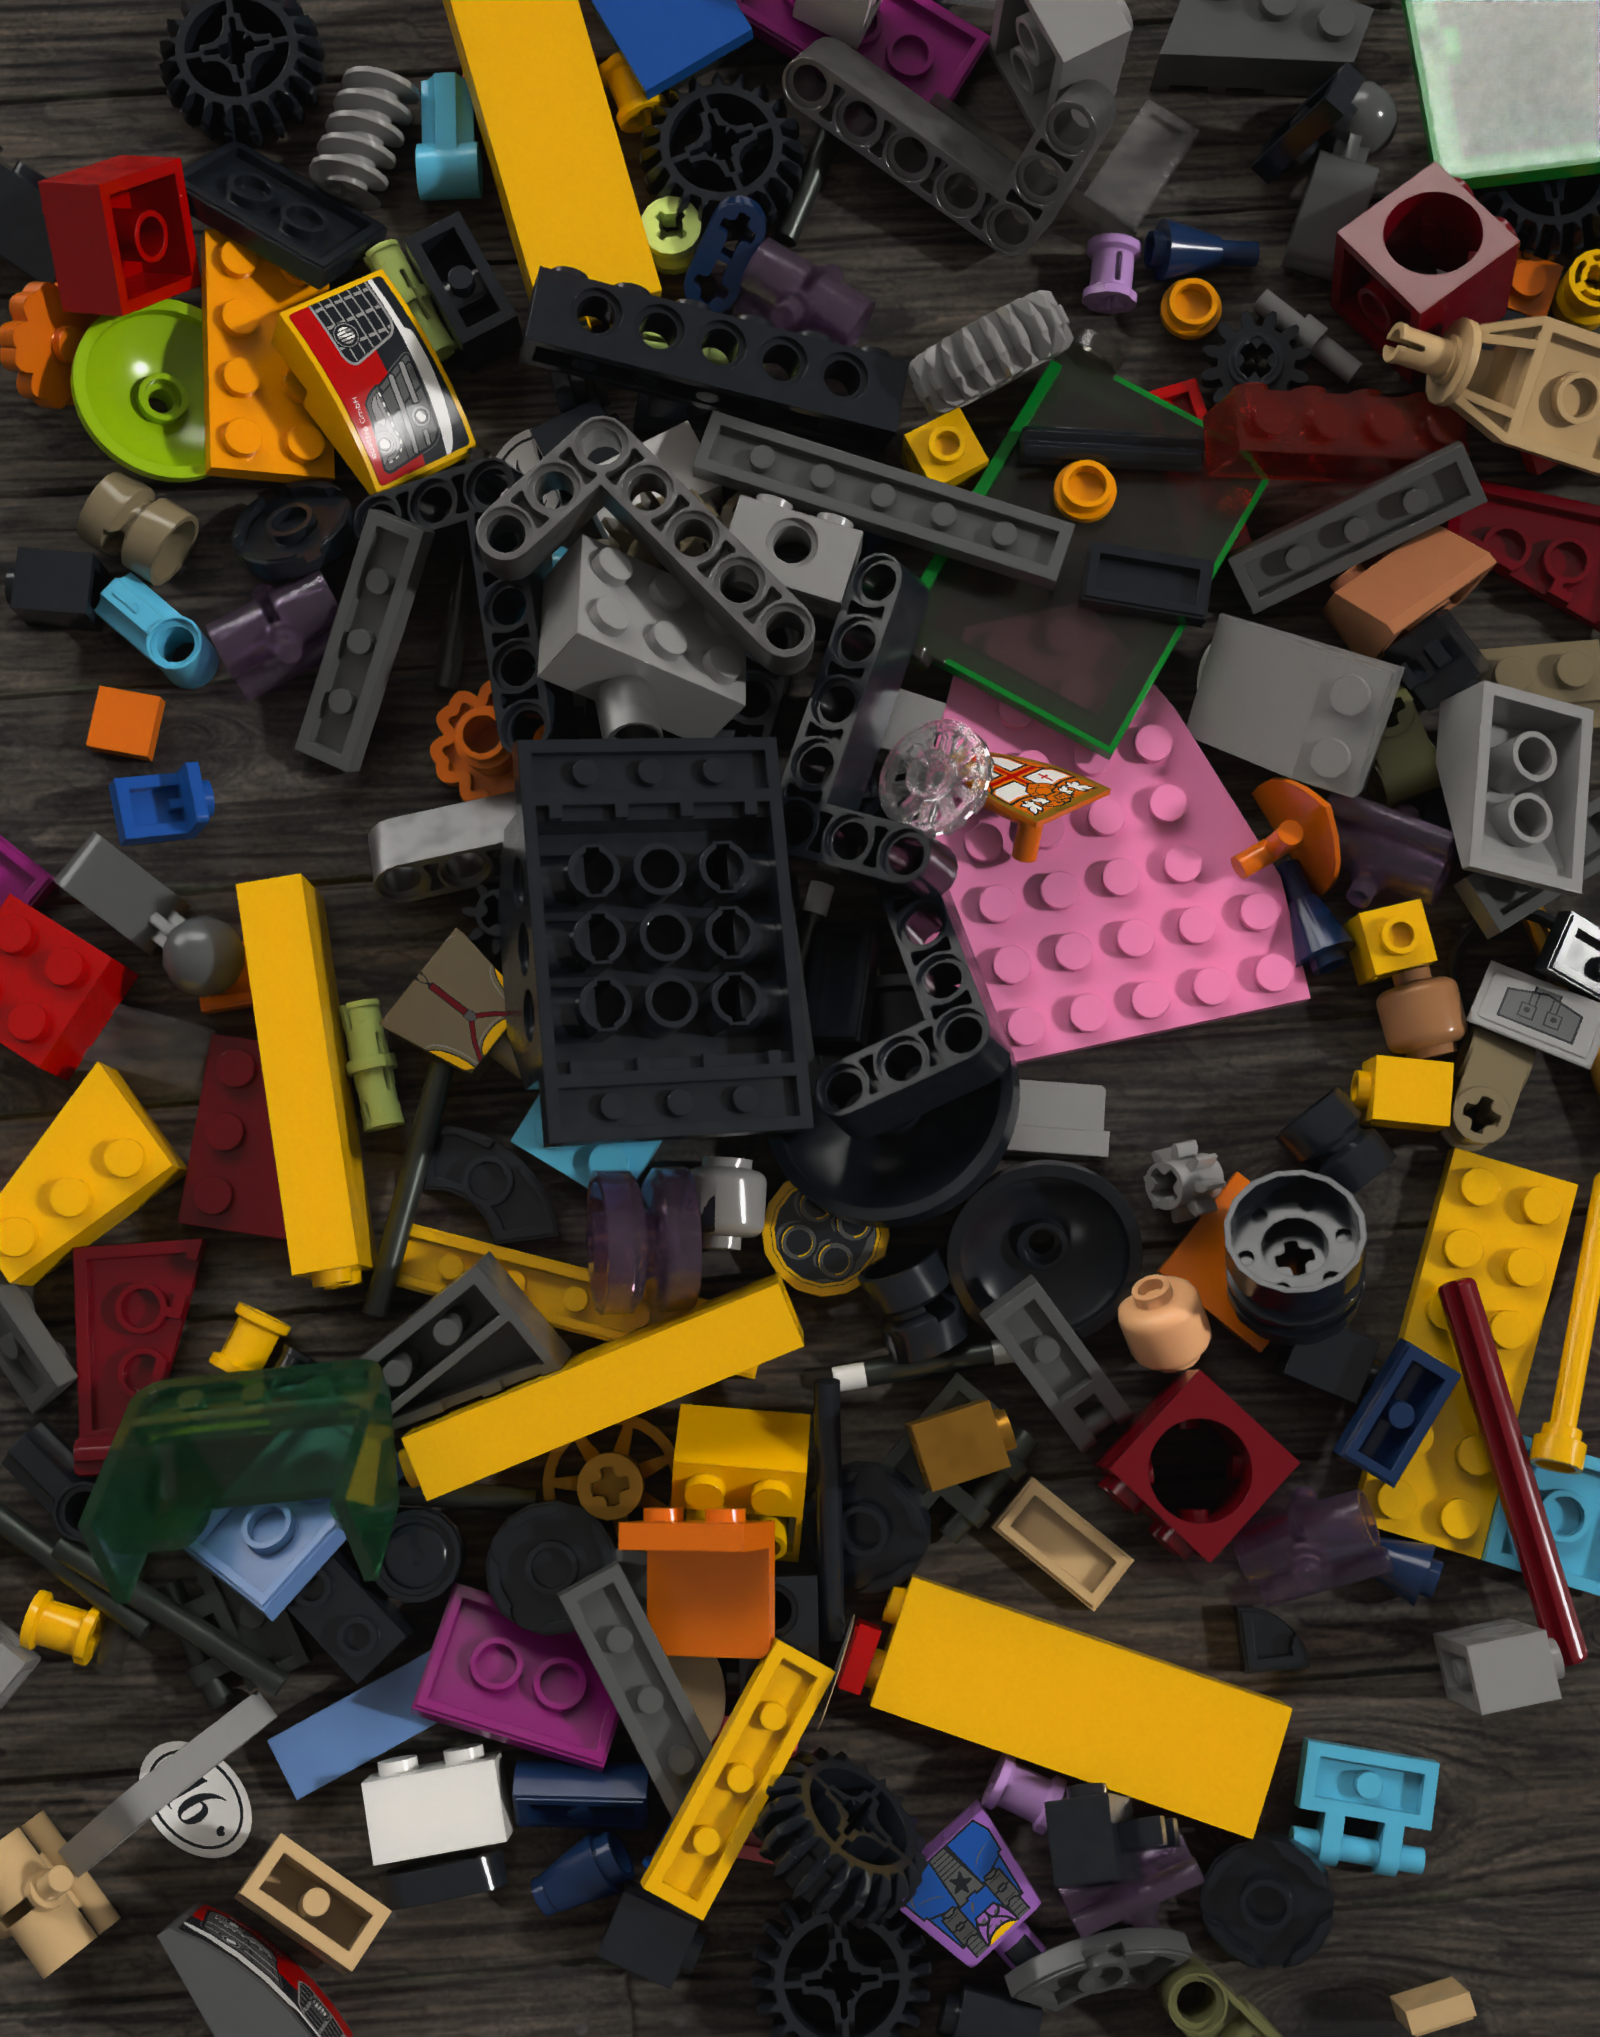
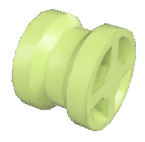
[641,196,702,275]

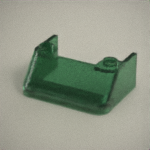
[77,1359,400,1604]

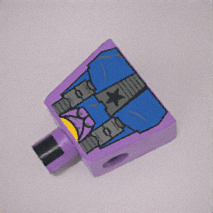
[900,1799,1046,1970]

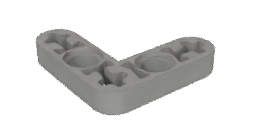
[58,1690,278,1878]

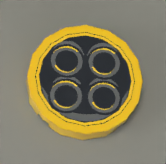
[762,1180,890,1297]

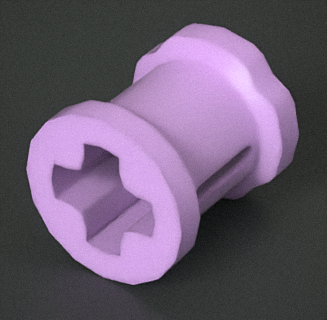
[1082,233,1142,314]
[981,1753,1067,1835]

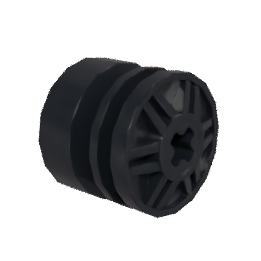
[1224,1170,1367,1345]

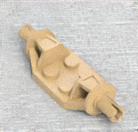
[1383,316,1600,477]

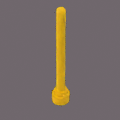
[1529,1172,1600,1475]

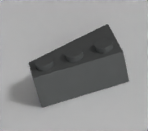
[1150,0,1374,97]
[324,1251,572,1440]

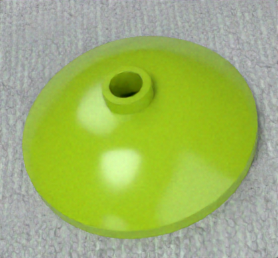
[71,299,210,482]

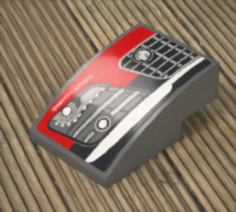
[157,1901,356,2037]

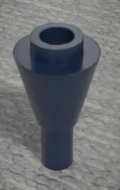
[1144,218,1260,281]
[1276,859,1356,976]
[1318,1522,1444,1606]

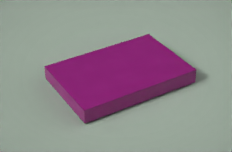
[411,1583,619,1773]

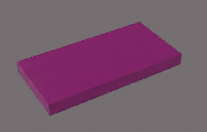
[735,0,991,115]

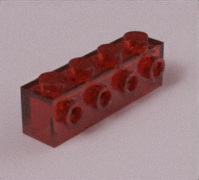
[1203,382,1469,484]

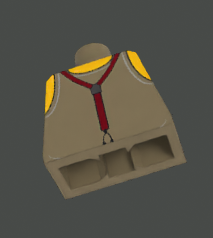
[379,928,522,1080]

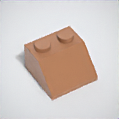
[1321,525,1497,660]

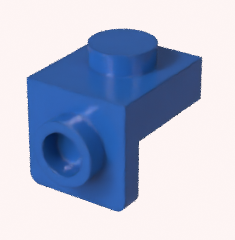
[109,761,215,846]

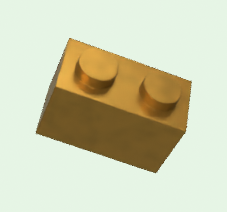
[905,1399,1017,1492]

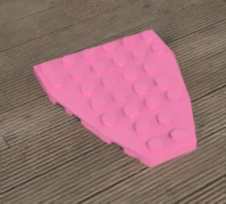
[924,605,1311,1064]

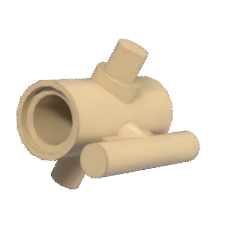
[0,1810,121,1979]

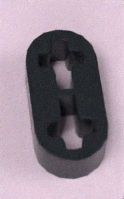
[378,1847,508,1910]

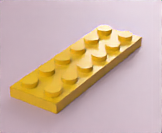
[1349,1148,1578,1560]

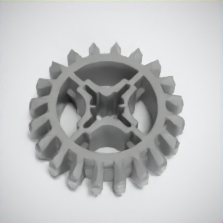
[908,290,1074,417]

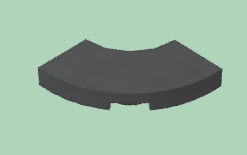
[1004,1927,1193,2012]

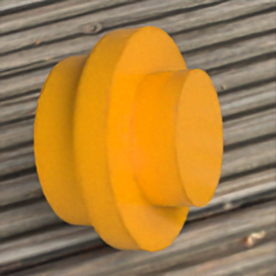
[1160,278,1222,340]
[1053,460,1117,523]

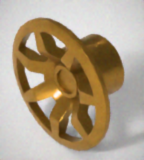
[542,1416,675,1546]

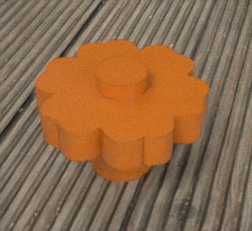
[0,281,101,409]
[430,680,544,802]

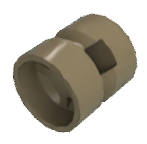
[77,470,199,586]

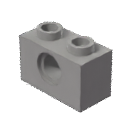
[726,494,863,620]
[1433,1618,1565,1715]

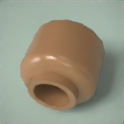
[1376,966,1468,1060]

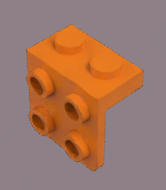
[618,1507,775,1659]

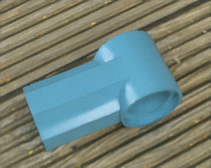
[415,72,483,201]
[94,572,219,689]

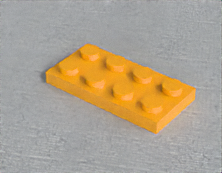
[200,228,335,483]

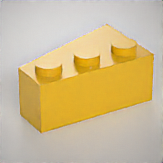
[0,1061,187,1286]

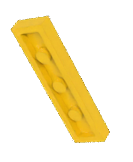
[640,1637,835,1921]

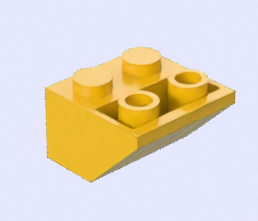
[671,1404,811,1562]

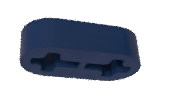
[683,195,767,313]

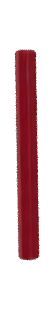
[1438,1278,1588,1667]

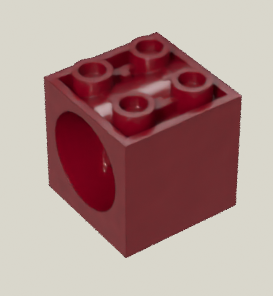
[1330,161,1521,385]
[1093,1369,1300,1563]

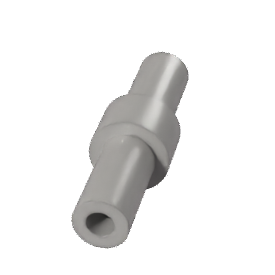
[1252,289,1363,384]

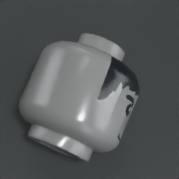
[682,1156,767,1251]

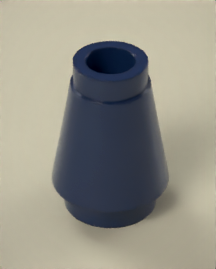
[531,1829,635,1916]

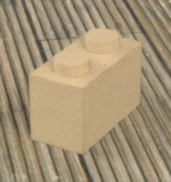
[234,1833,392,1975]

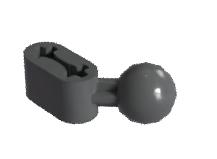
[1280,81,1398,282]
[53,831,245,998]

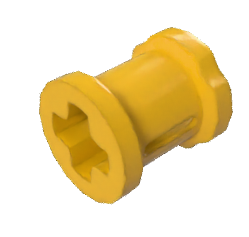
[598,52,670,133]
[208,1302,291,1386]
[19,1590,106,1666]

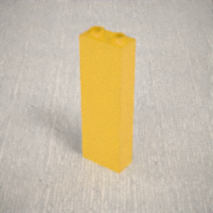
[442,0,662,331]
[236,873,377,1290]
[398,1272,804,1501]
[864,1574,1293,1839]

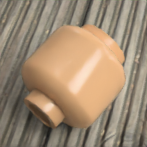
[1117,1274,1212,1373]

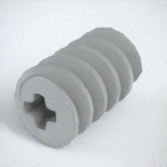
[308,66,421,212]

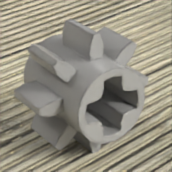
[1144,1139,1226,1223]

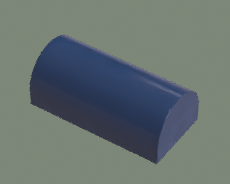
[1332,1338,1462,1488]
[512,1760,651,1830]

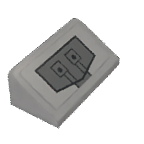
[1466,960,1600,1069]

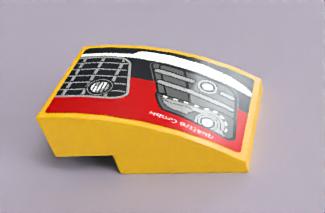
[271,269,477,495]

